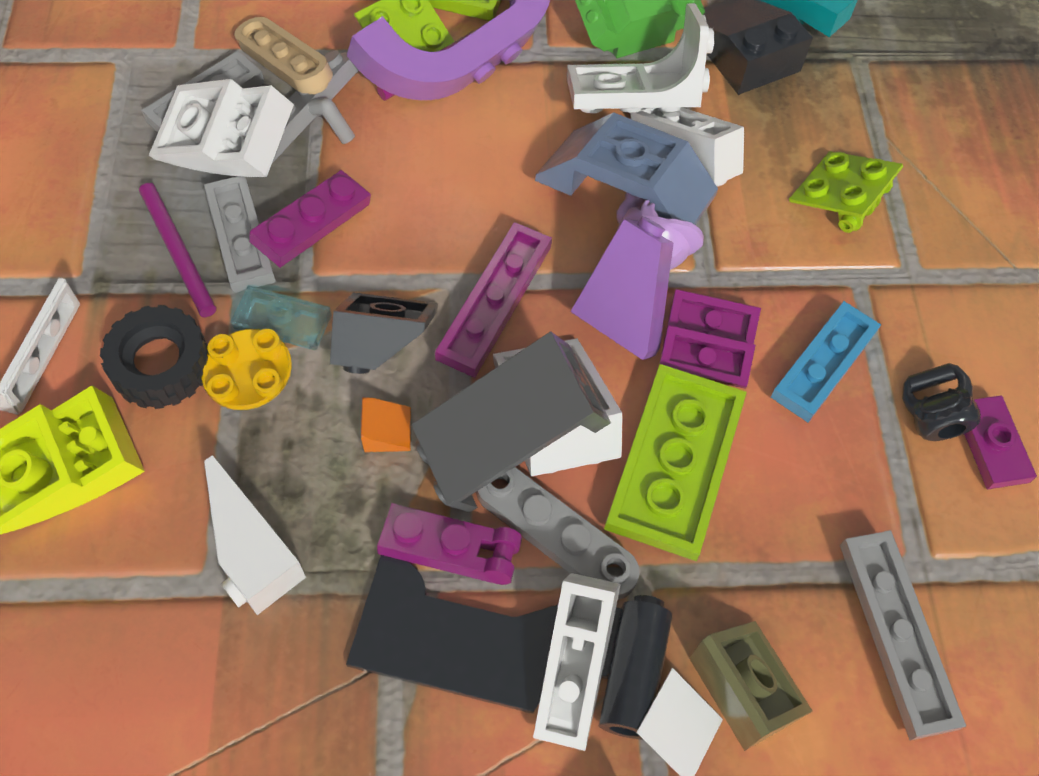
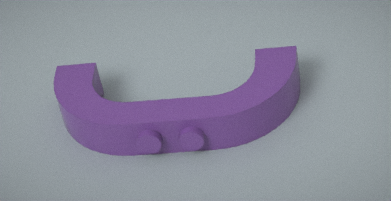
[346,0,550,100]

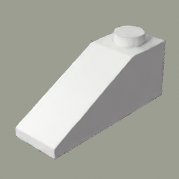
[630,107,744,186]
[204,455,306,615]
[533,573,620,751]

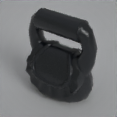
[902,363,981,442]

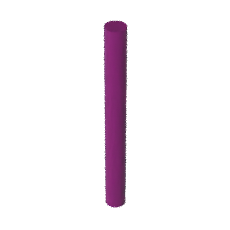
[139,183,217,317]

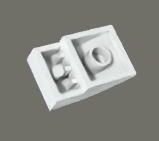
[149,79,294,177]

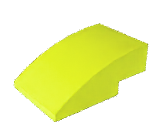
[0,385,145,535]

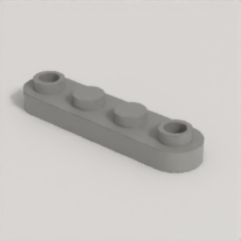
[476,467,639,600]

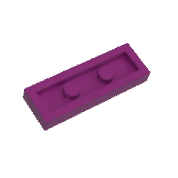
[249,170,371,268]

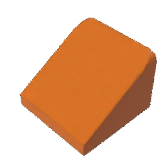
[361,397,411,452]

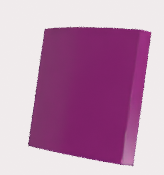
[659,289,761,389]

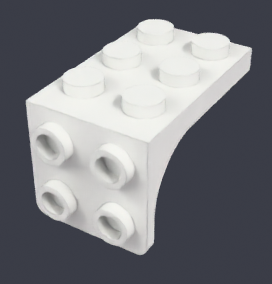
[567,3,714,113]

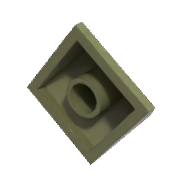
[689,621,812,751]

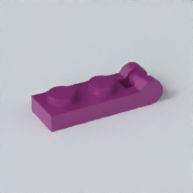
[377,503,522,585]

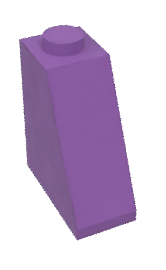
[570,216,673,360]

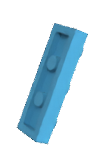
[770,301,881,423]

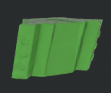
[575,0,705,59]

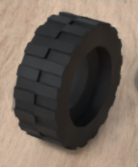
[100,305,208,409]

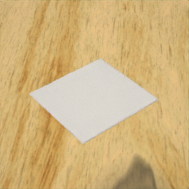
[636,668,723,776]

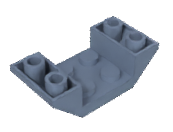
[535,112,718,225]

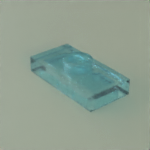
[231,285,332,351]

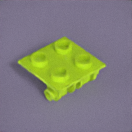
[354,0,455,52]
[789,151,903,233]

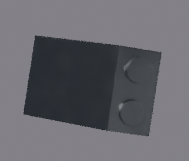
[703,0,813,95]

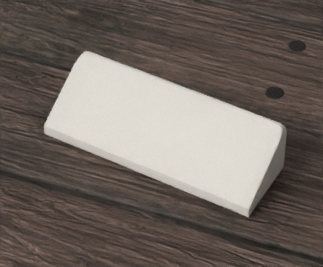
[0,278,80,415]

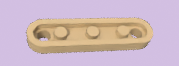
[234,17,333,94]

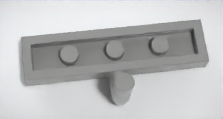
[272,50,359,163]

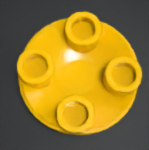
[201,329,292,410]

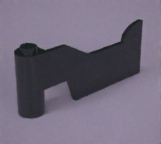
[346,555,672,740]

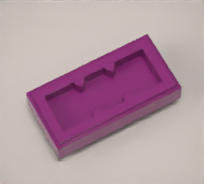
[964,395,1037,490]

